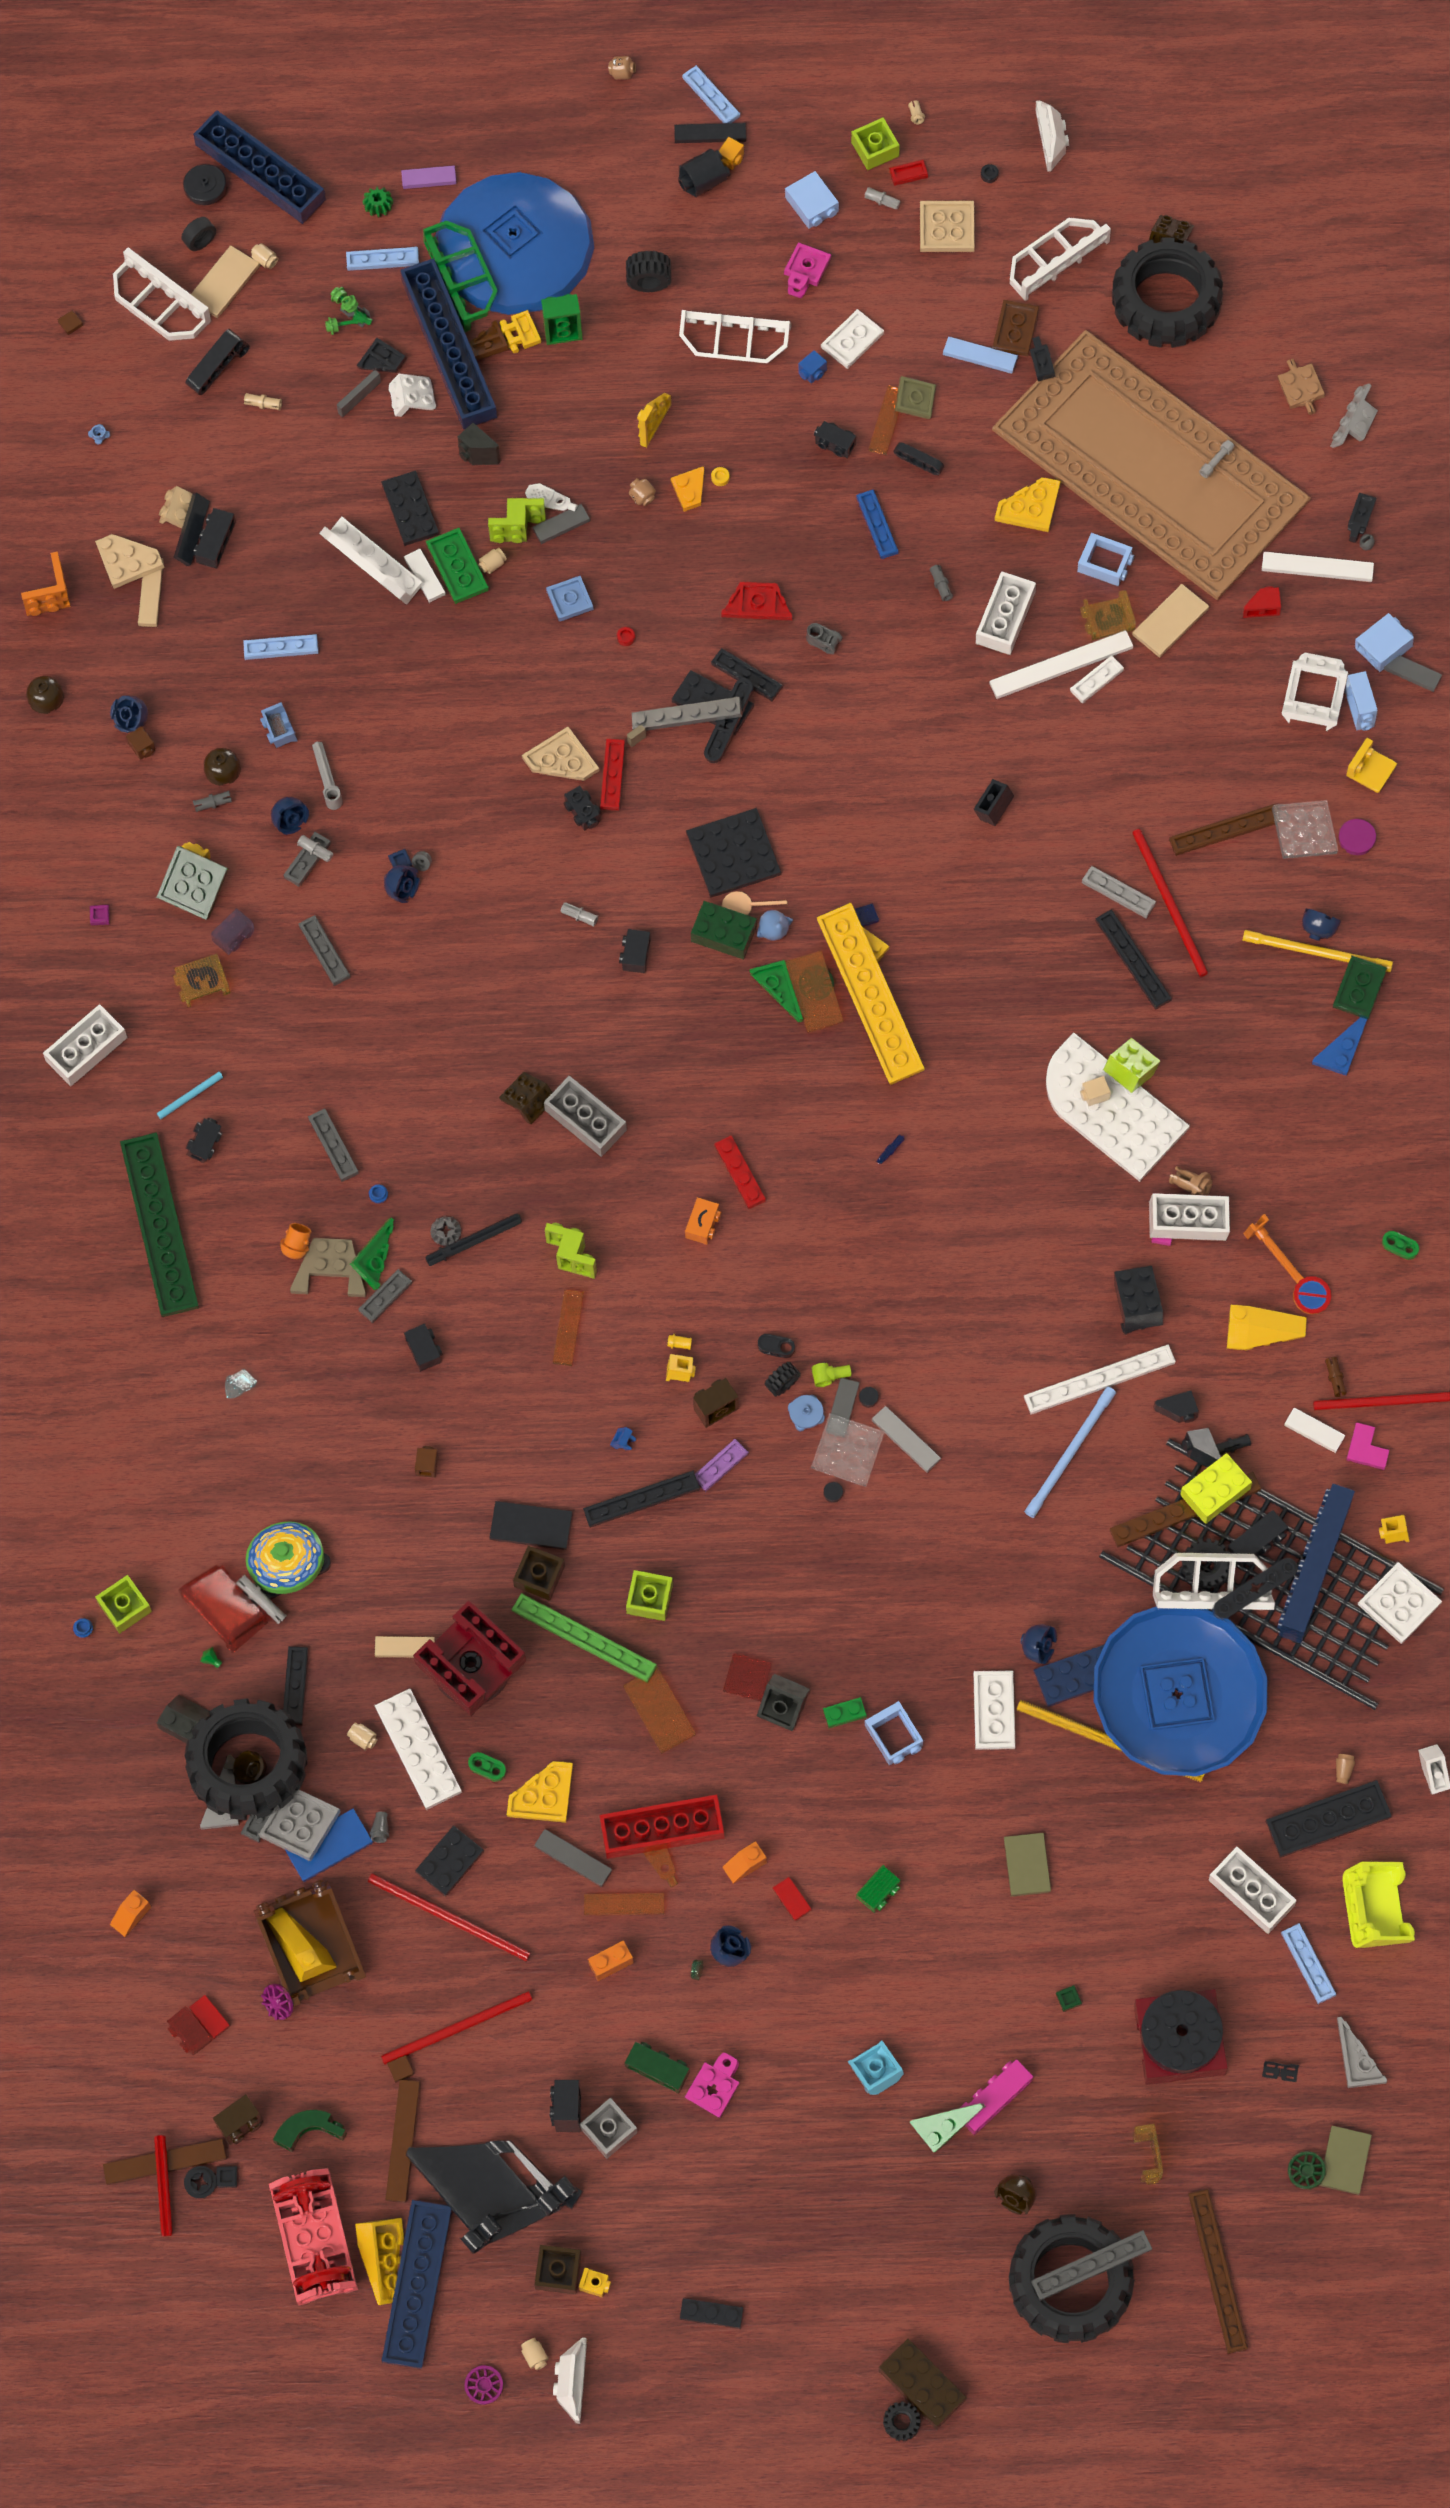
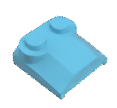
[848,2041,904,2095]

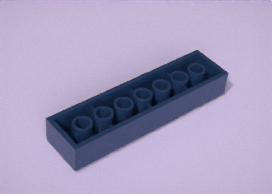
[193,110,326,224]
[1277,1483,1355,1644]

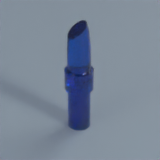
[876,1134,905,1164]

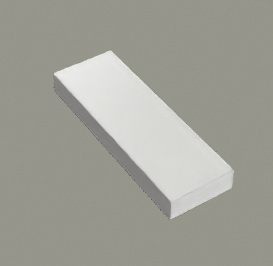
[404,549,445,603]
[1070,655,1124,704]
[1284,1408,1345,1453]

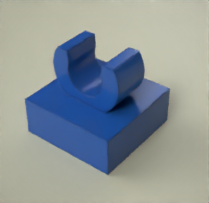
[610,1427,636,1450]

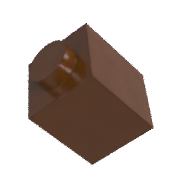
[126,726,155,760]
[415,1446,438,1477]

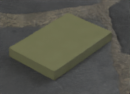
[1004,1833,1051,1897]
[1319,2126,1372,2195]

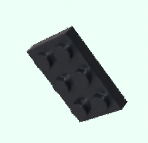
[415,1825,484,1897]

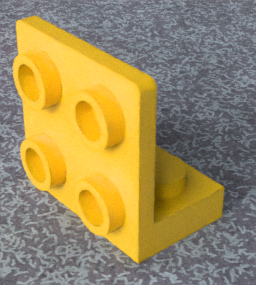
[1346,738,1397,793]

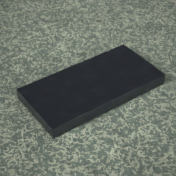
[489,1501,573,1550]

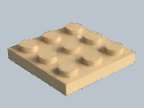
[920,201,974,252]

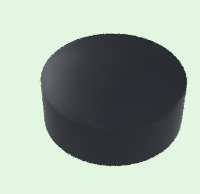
[981,164,999,183]
[859,1387,879,1407]
[824,1482,843,1503]

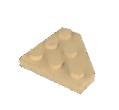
[95,534,165,589]
[522,727,599,781]

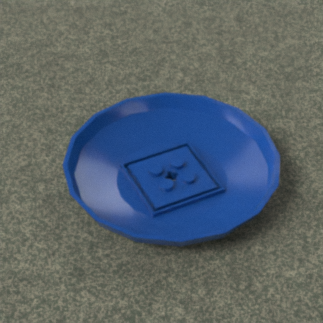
[435,172,595,315]
[1094,1606,1267,1776]

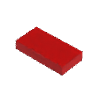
[889,159,928,186]
[773,1877,811,1921]
[189,1995,230,2039]

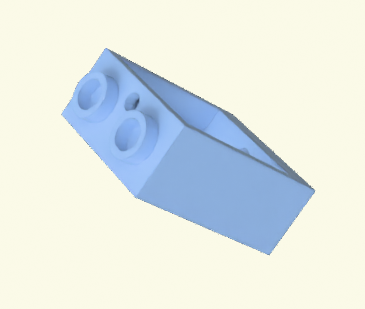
[1077,533,1134,586]
[1345,671,1378,731]
[865,1701,923,1765]

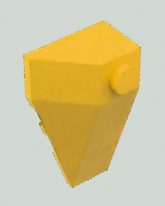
[1227,1305,1307,1350]
[266,1908,336,1982]
[355,2218,404,2305]

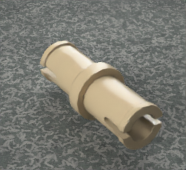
[244,393,282,411]

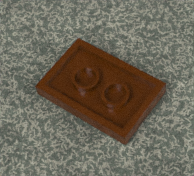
[992,300,1039,357]

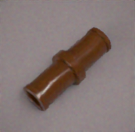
[1325,1357,1347,1397]

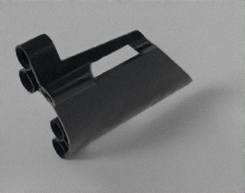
[406,2140,578,2254]

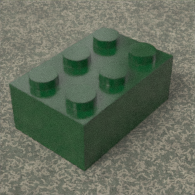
[691,901,757,960]

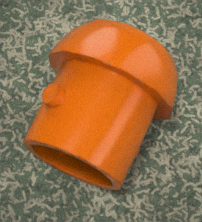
[280,1223,311,1259]

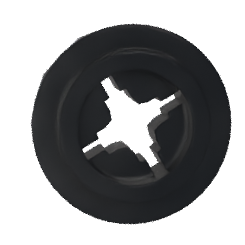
[184,2166,216,2199]

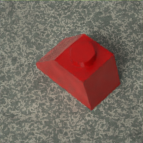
[1243,586,1281,618]

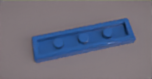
[856,489,898,559]

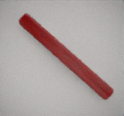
[154,2135,172,2237]

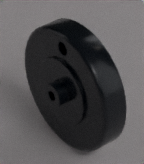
[183,164,227,205]

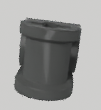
[806,623,843,655]

